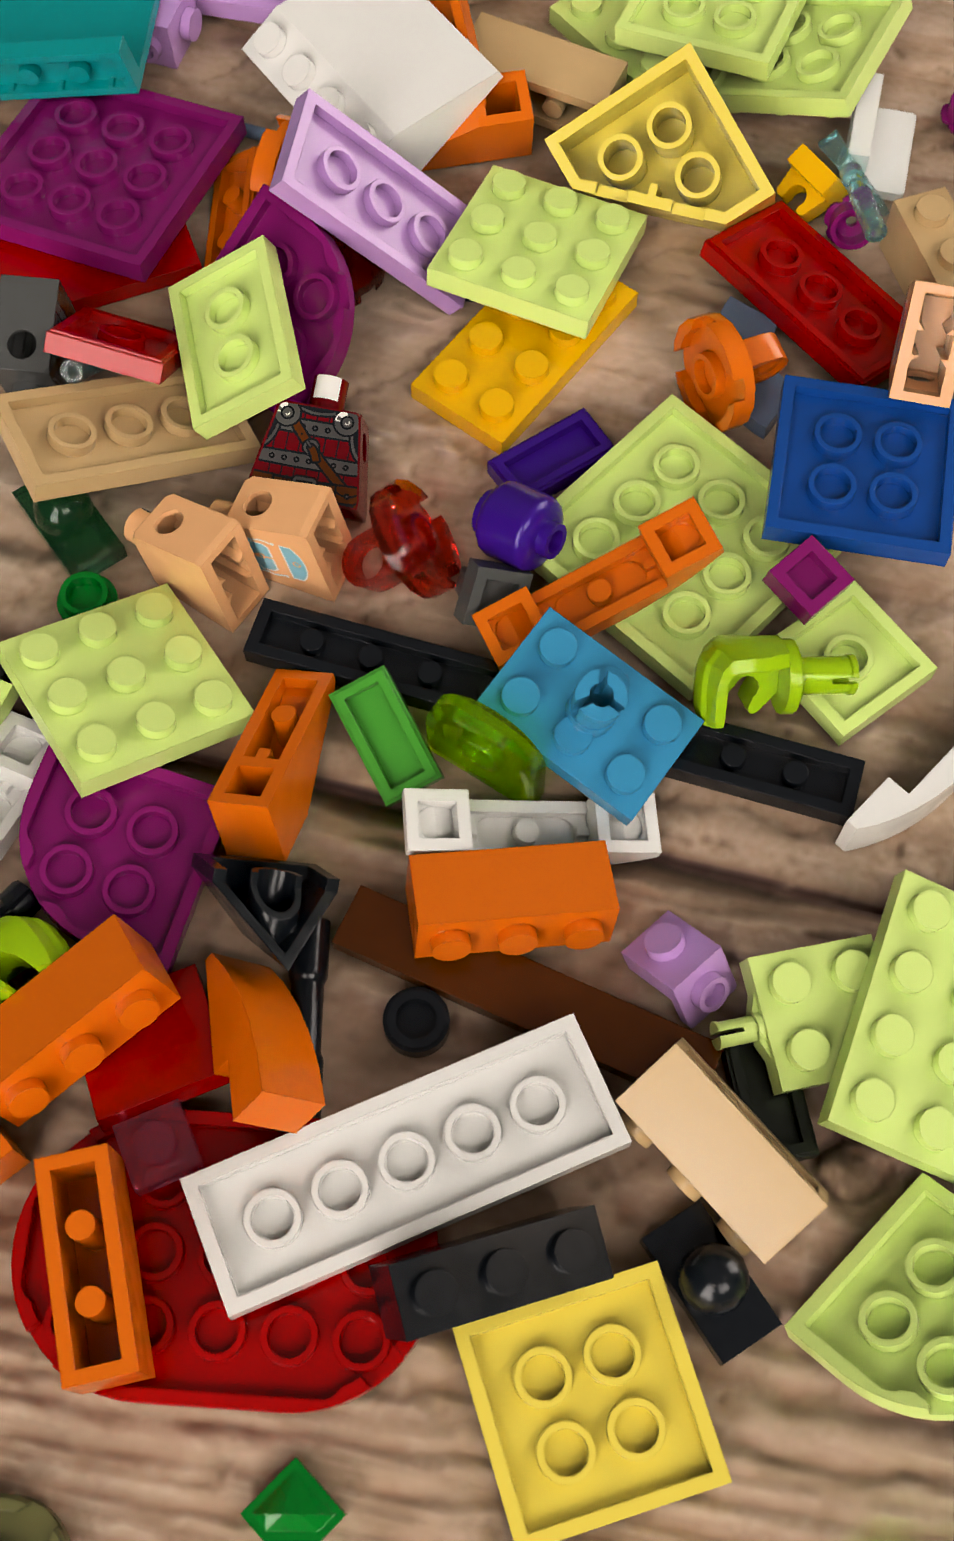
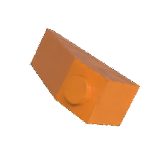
[207,668,336,861]

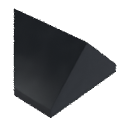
[191,853,340,971]

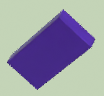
[487,408,615,496]

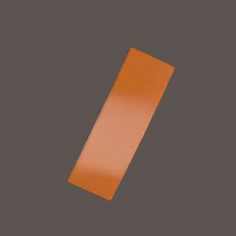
[205,953,326,1134]

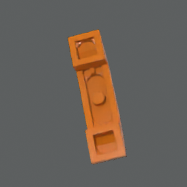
[471,496,724,670]

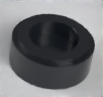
[383,987,450,1058]

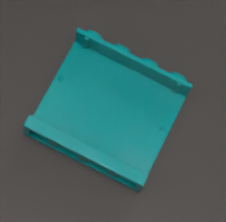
[0,0,160,101]

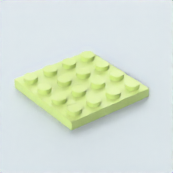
[534,394,843,701]
[817,870,954,1184]

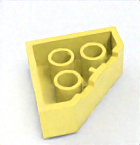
[544,42,776,232]

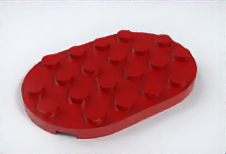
[11,1109,439,1414]

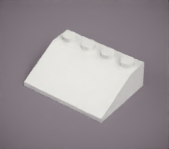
[242,0,503,171]

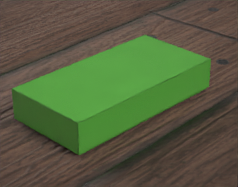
[328,665,445,807]

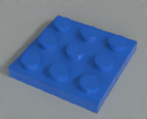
[761,375,954,567]

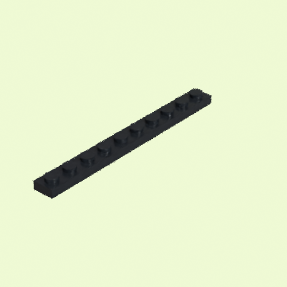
[243,598,865,826]

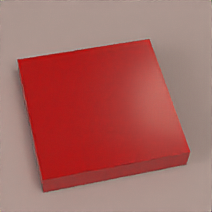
[43,306,182,385]
[85,964,230,1133]

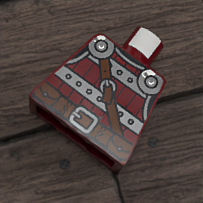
[249,374,369,523]

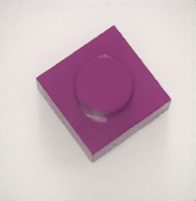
[762,535,855,625]

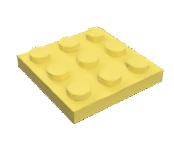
[452,1260,732,1541]

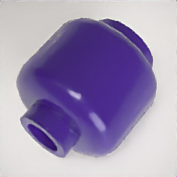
[472,481,567,571]

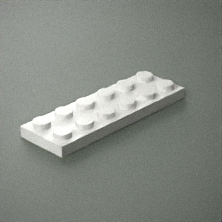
[179,1013,632,1320]

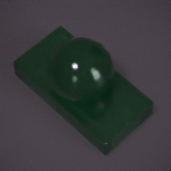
[12,485,127,577]

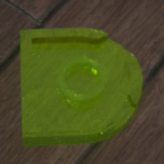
[426,694,546,801]

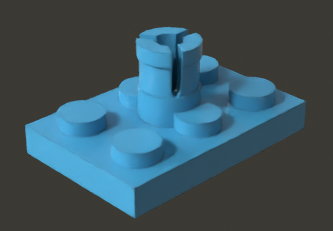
[472,607,705,826]

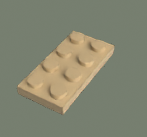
[0,367,261,502]

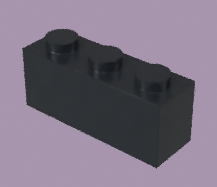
[368,1205,614,1342]

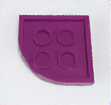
[172,183,355,413]
[19,745,221,974]

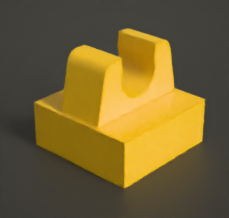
[777,143,849,223]

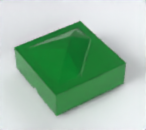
[240,1457,348,1541]

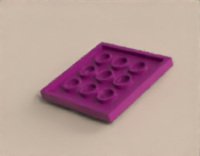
[0,88,247,283]

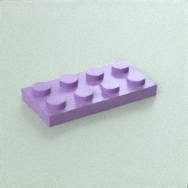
[269,88,467,315]

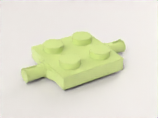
[709,934,874,1096]

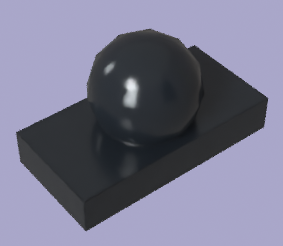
[640,1200,782,1366]

